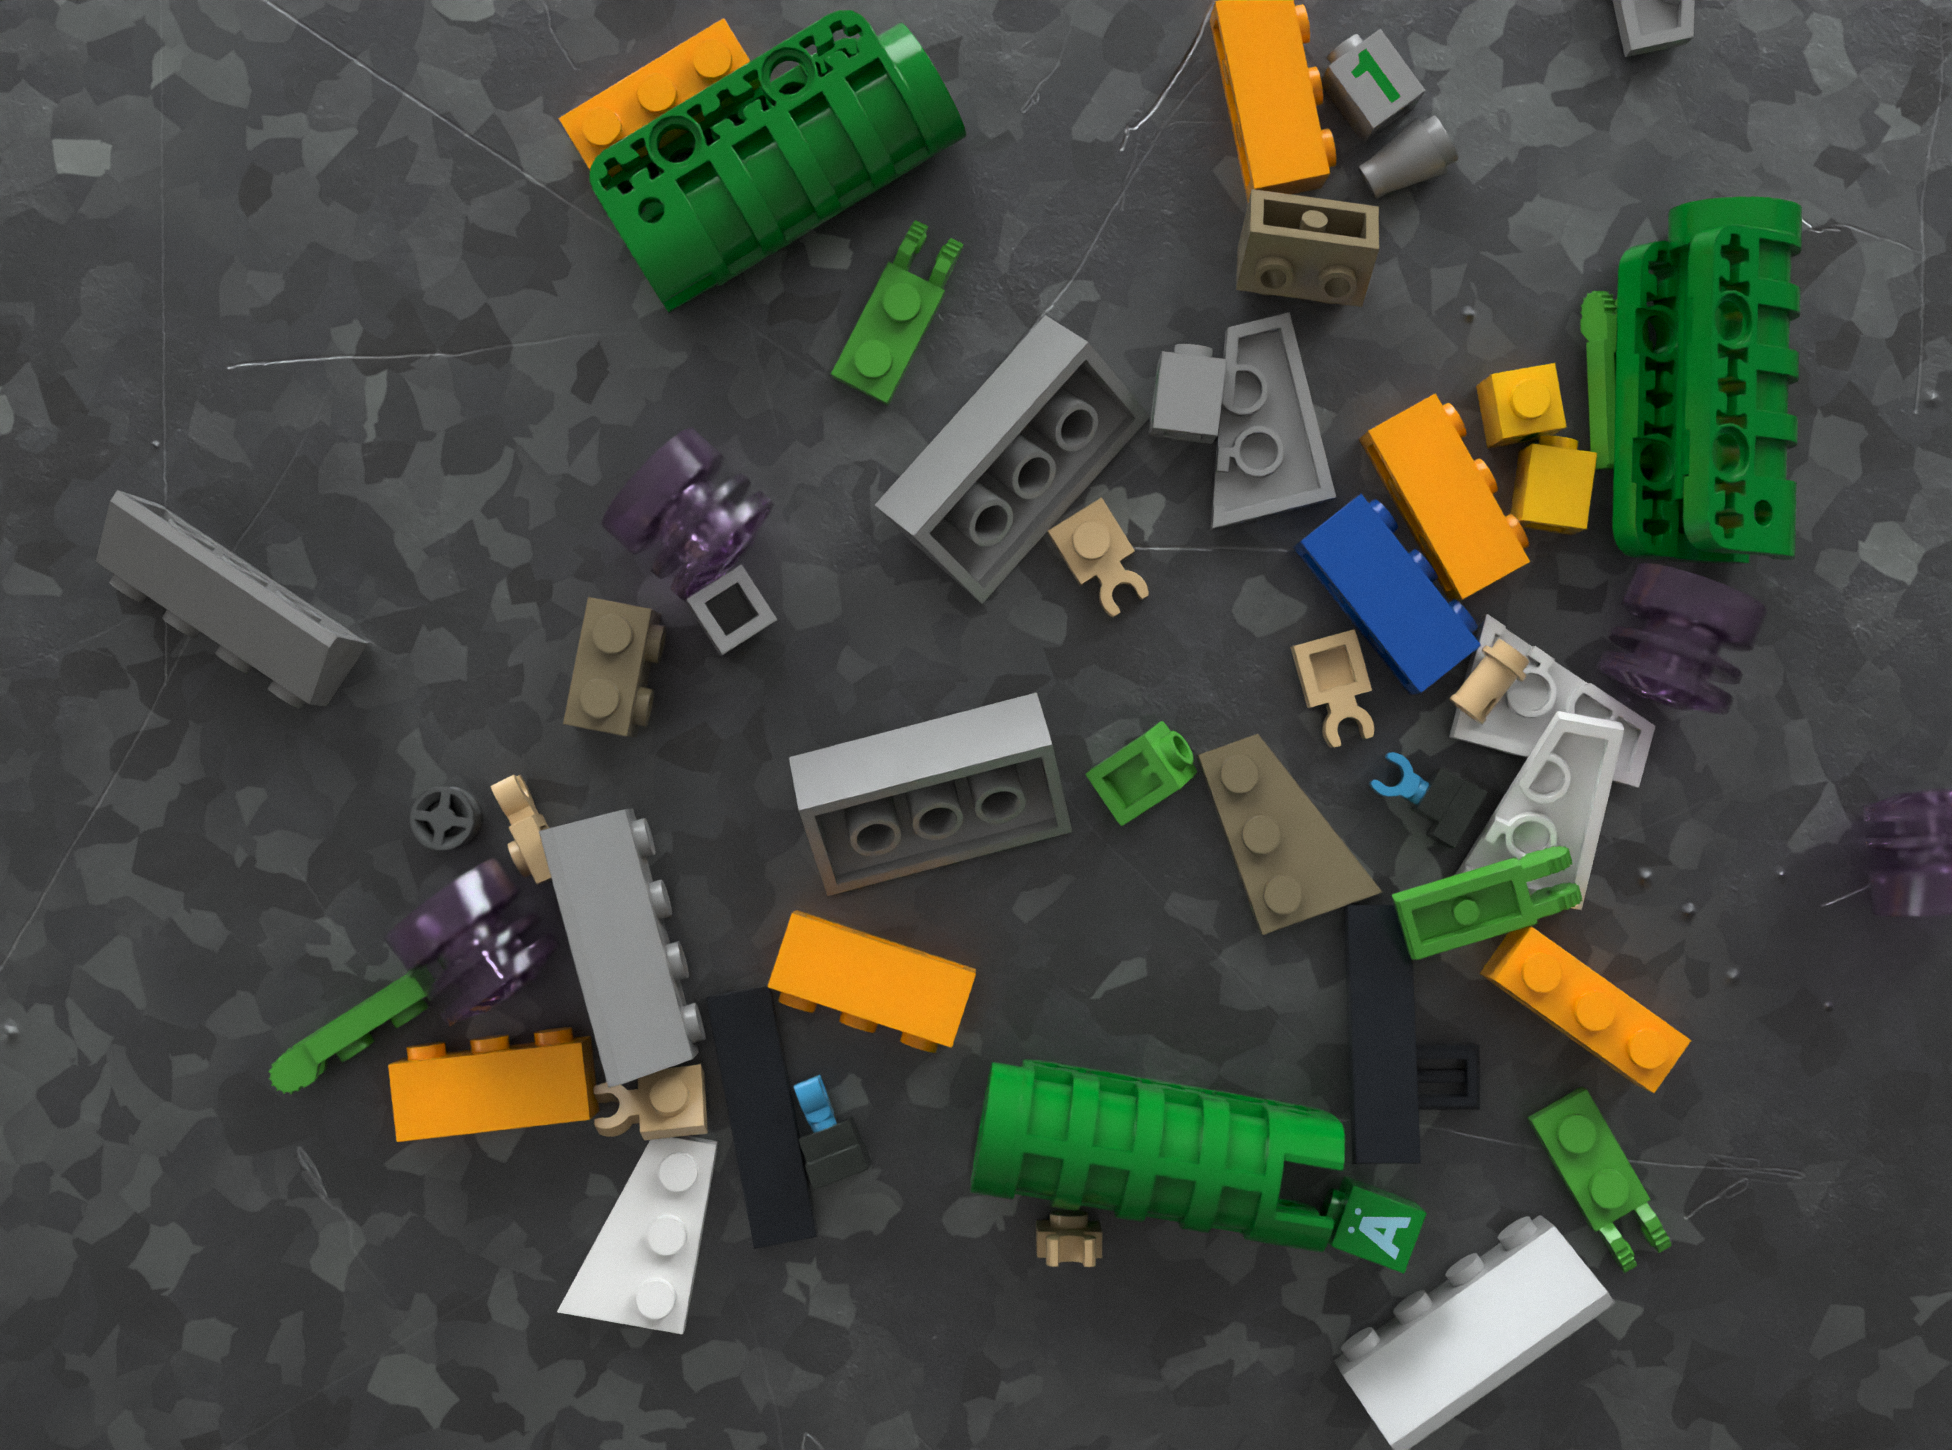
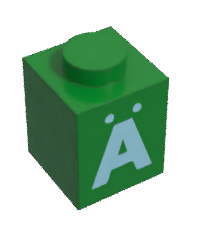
[1320,1175,1427,1274]

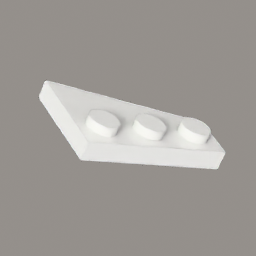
[557,1136,719,1335]

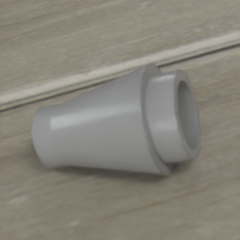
[1358,115,1459,200]

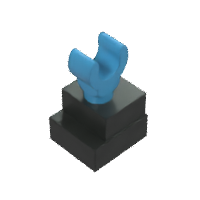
[1369,752,1488,848]
[794,1075,872,1190]

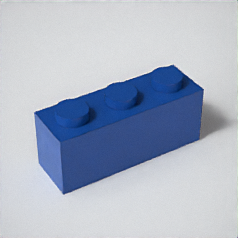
[1293,494,1481,695]

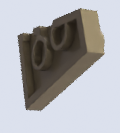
[1196,734,1382,935]

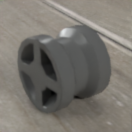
[410,787,483,851]

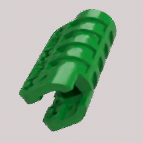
[589,10,966,313]
[1612,197,1802,564]
[970,1059,1345,1253]

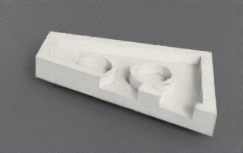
[1449,614,1655,788]
[1455,711,1624,910]

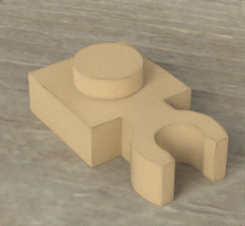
[1047,497,1149,618]
[1290,629,1374,748]
[491,775,552,885]
[593,1064,708,1140]
[1036,1210,1102,1267]

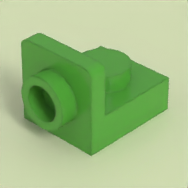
[1085,721,1197,827]

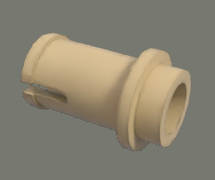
[1449,639,1530,725]

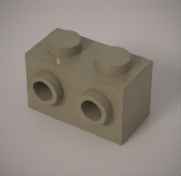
[1236,189,1379,307]
[563,597,666,738]

